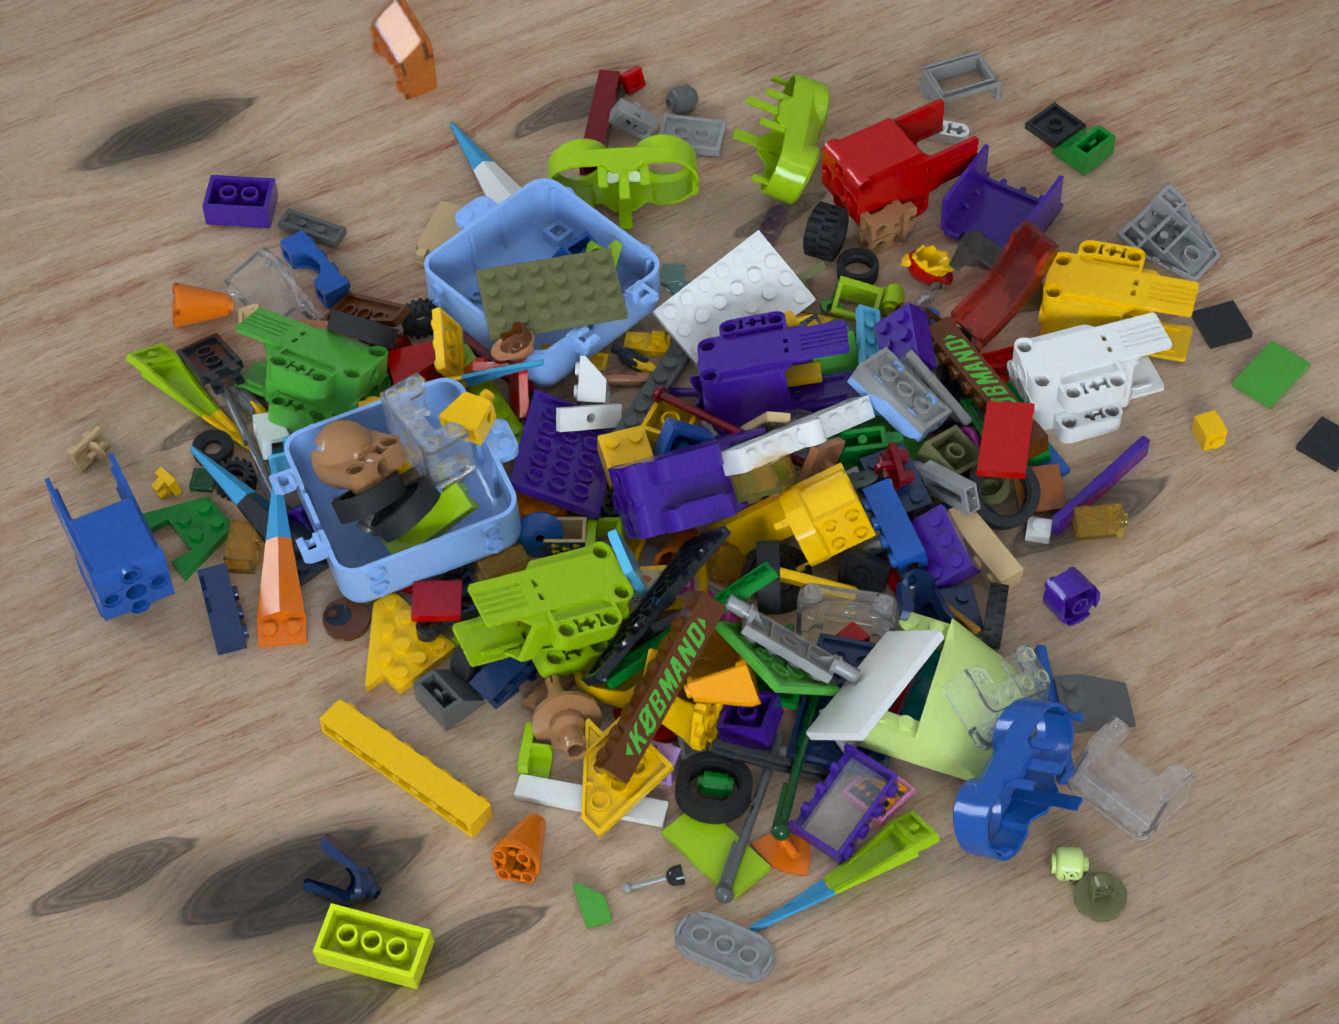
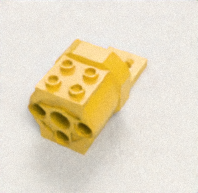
[710,463,876,572]

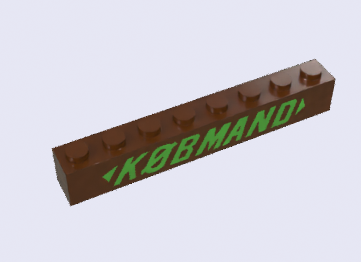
[929,316,1049,460]
[593,591,727,784]

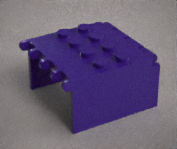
[940,144,1064,266]

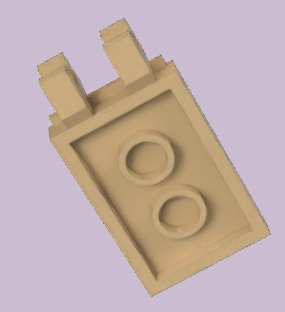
[415,201,464,267]

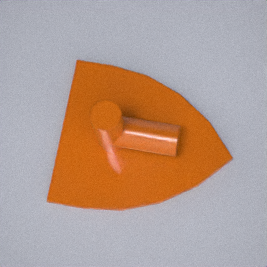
[751,819,810,876]

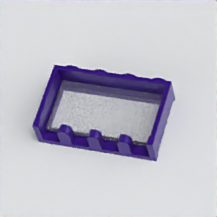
[788,743,899,865]

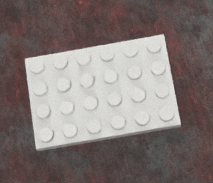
[653,230,816,368]

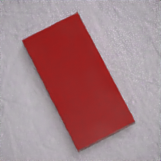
[977,401,1035,479]

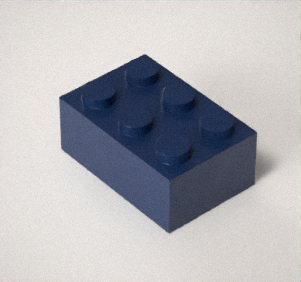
[858,443,932,522]

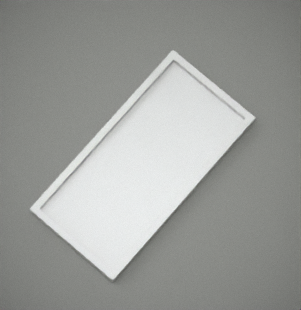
[806,630,944,741]

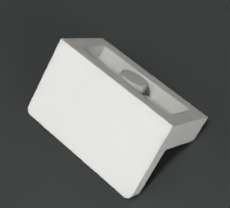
[252,412,289,460]

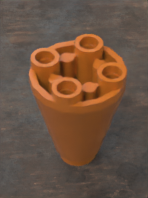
[491,813,546,884]

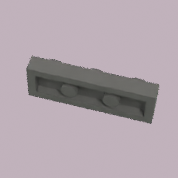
[278,208,347,248]

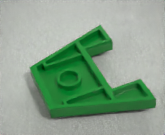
[143,496,234,582]

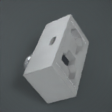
[608,98,658,140]

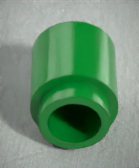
[696,770,734,799]

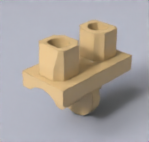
[66,426,111,472]

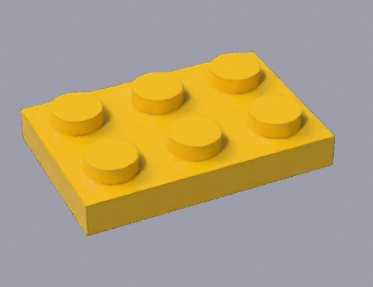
[431,307,466,378]

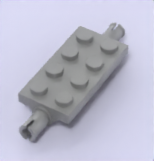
[724,594,861,684]

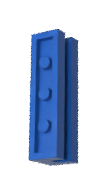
[861,478,928,575]

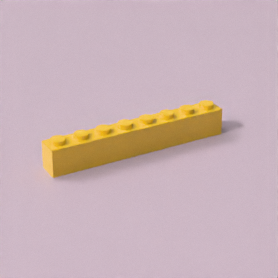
[319,699,493,839]

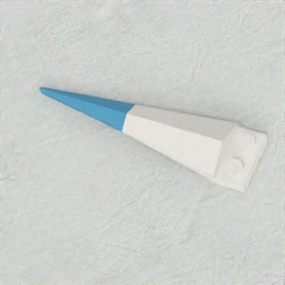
[450,121,521,204]

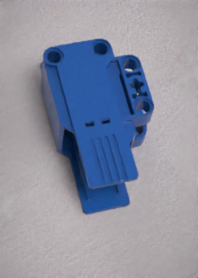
[44,453,175,621]

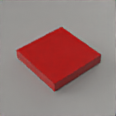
[411,580,463,622]

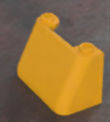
[683,629,761,707]

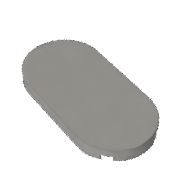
[674,911,775,983]

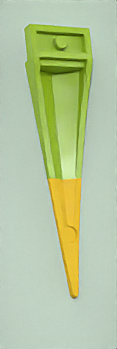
[126,343,265,461]

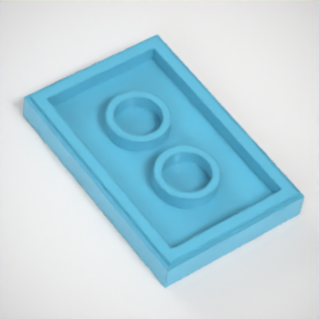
[607,529,649,598]

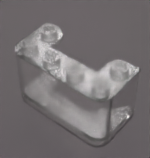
[381,372,476,489]

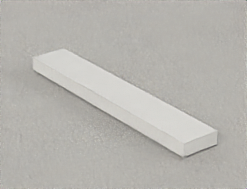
[514,774,669,828]

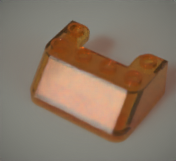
[369,0,438,100]

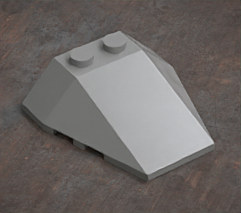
[1116,183,1221,282]

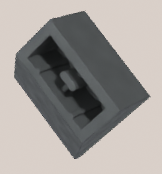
[413,669,485,730]

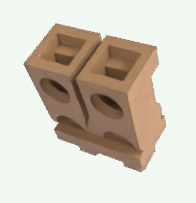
[858,199,917,255]

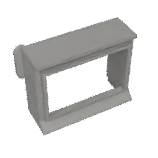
[918,50,1002,115]

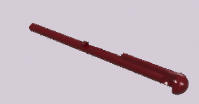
[652,386,806,468]

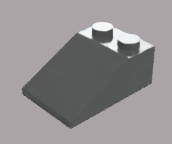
[1054,674,1136,733]

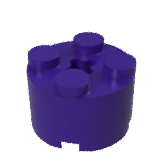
[1043,567,1100,626]

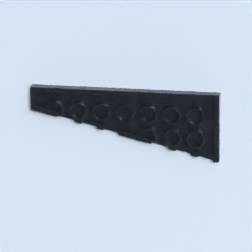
[582,525,731,686]

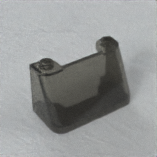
[949,230,1045,313]

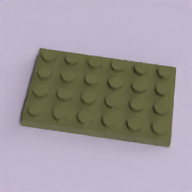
[475,248,628,341]

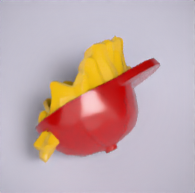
[901,245,955,285]

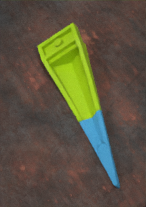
[750,810,940,932]

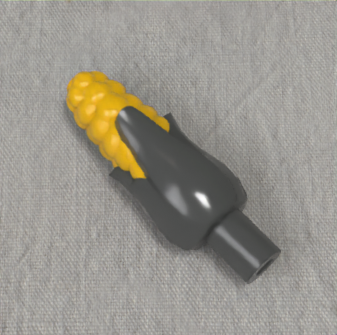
[229,385,268,416]

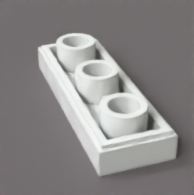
[556,403,622,432]

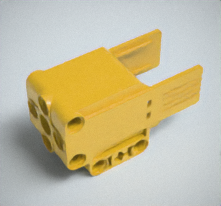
[1038,240,1199,362]

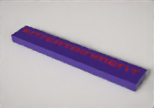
[1051,436,1150,536]

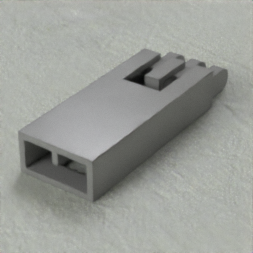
[913,460,980,515]

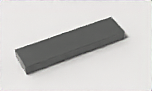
[900,349,973,427]

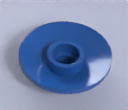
[516,512,563,557]

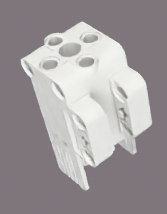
[1007,312,1172,444]

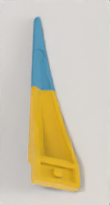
[358,359,544,408]

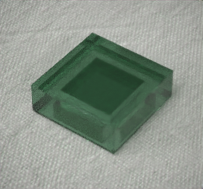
[189,467,215,493]

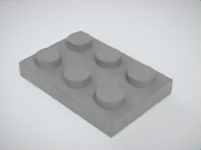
[658,113,727,157]

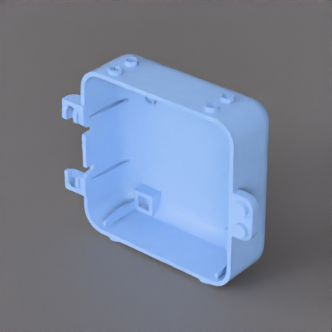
[424,178,660,389]
[268,378,521,603]

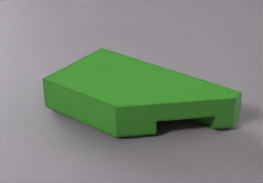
[573,883,612,929]

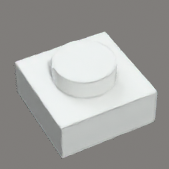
[1025,516,1052,544]

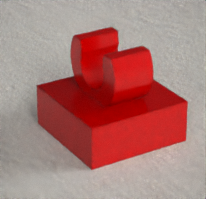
[620,65,646,95]

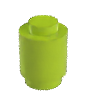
[880,283,905,316]

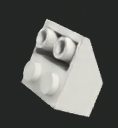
[574,355,610,406]

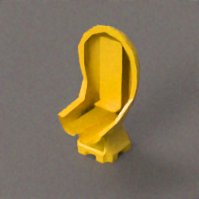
[574,648,723,751]

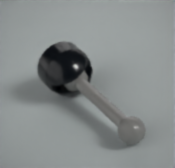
[622,864,686,893]

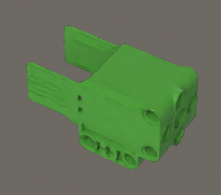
[235,308,392,432]

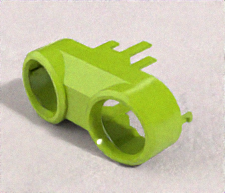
[733,73,830,205]
[547,134,699,231]

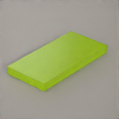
[662,813,771,902]

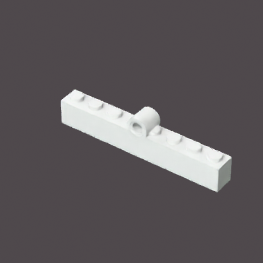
[721,395,875,476]

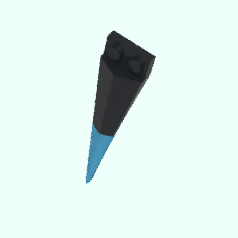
[191,446,330,586]

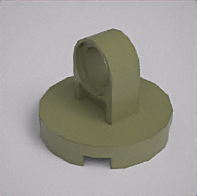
[1074,872,1127,922]

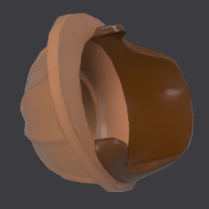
[491,321,535,363]

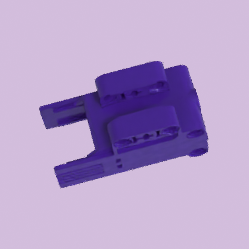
[697,311,860,434]
[608,428,777,539]

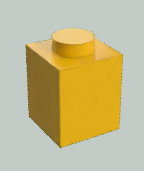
[1191,410,1228,451]

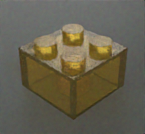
[730,453,798,504]

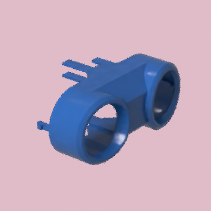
[953,698,1084,861]

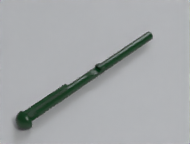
[771,695,820,841]

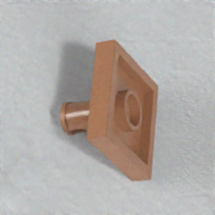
[796,437,847,484]

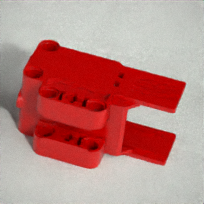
[821,98,979,226]

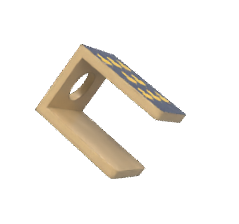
[543,517,587,557]

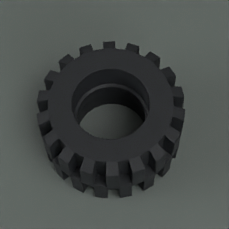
[803,201,849,262]

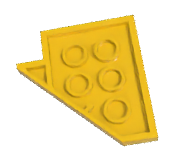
[365,592,456,695]
[581,715,674,838]

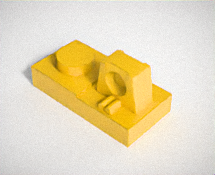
[623,330,671,357]

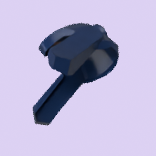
[896,569,957,624]
[303,834,382,906]

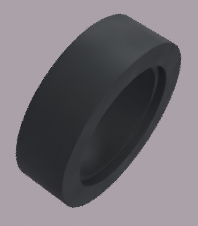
[326,309,399,350]
[969,465,1041,530]
[331,471,407,524]
[370,476,441,543]
[756,540,781,615]
[740,543,812,615]
[675,751,753,824]

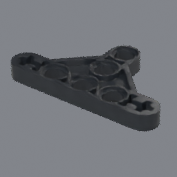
[416,561,481,642]

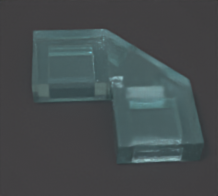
[661,263,692,296]

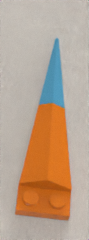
[257,464,308,647]

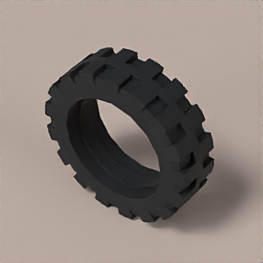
[982,582,1009,650]

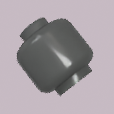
[665,84,698,115]

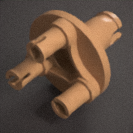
[531,675,602,761]

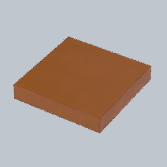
[1012,463,1066,514]

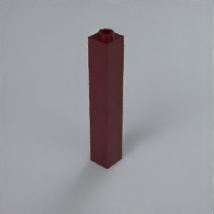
[579,69,621,176]

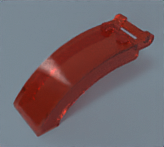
[950,218,1060,353]

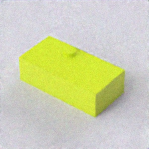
[313,903,435,989]

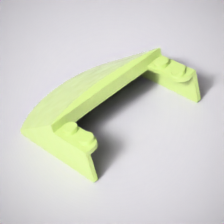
[859,612,1026,780]

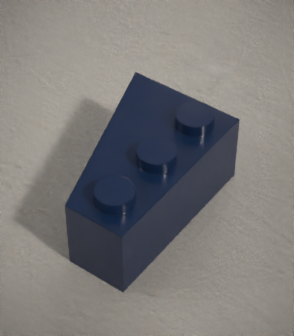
[197,563,249,655]
[469,634,538,709]

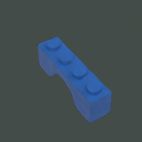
[280,230,351,310]

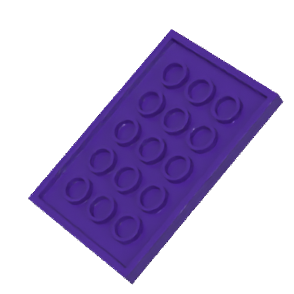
[509,389,616,520]

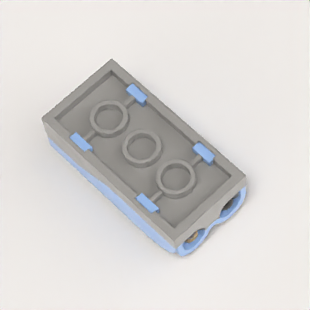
[847,347,952,442]

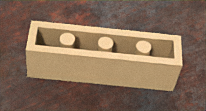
[949,507,1024,588]

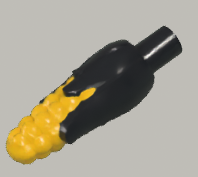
[610,344,657,374]

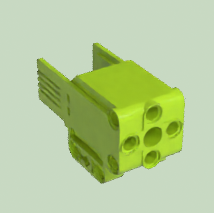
[452,541,633,679]

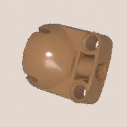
[311,419,407,494]

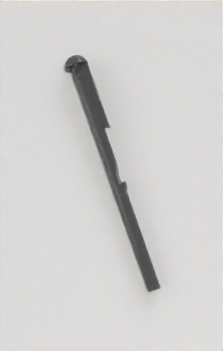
[220,382,292,515]
[715,734,785,904]

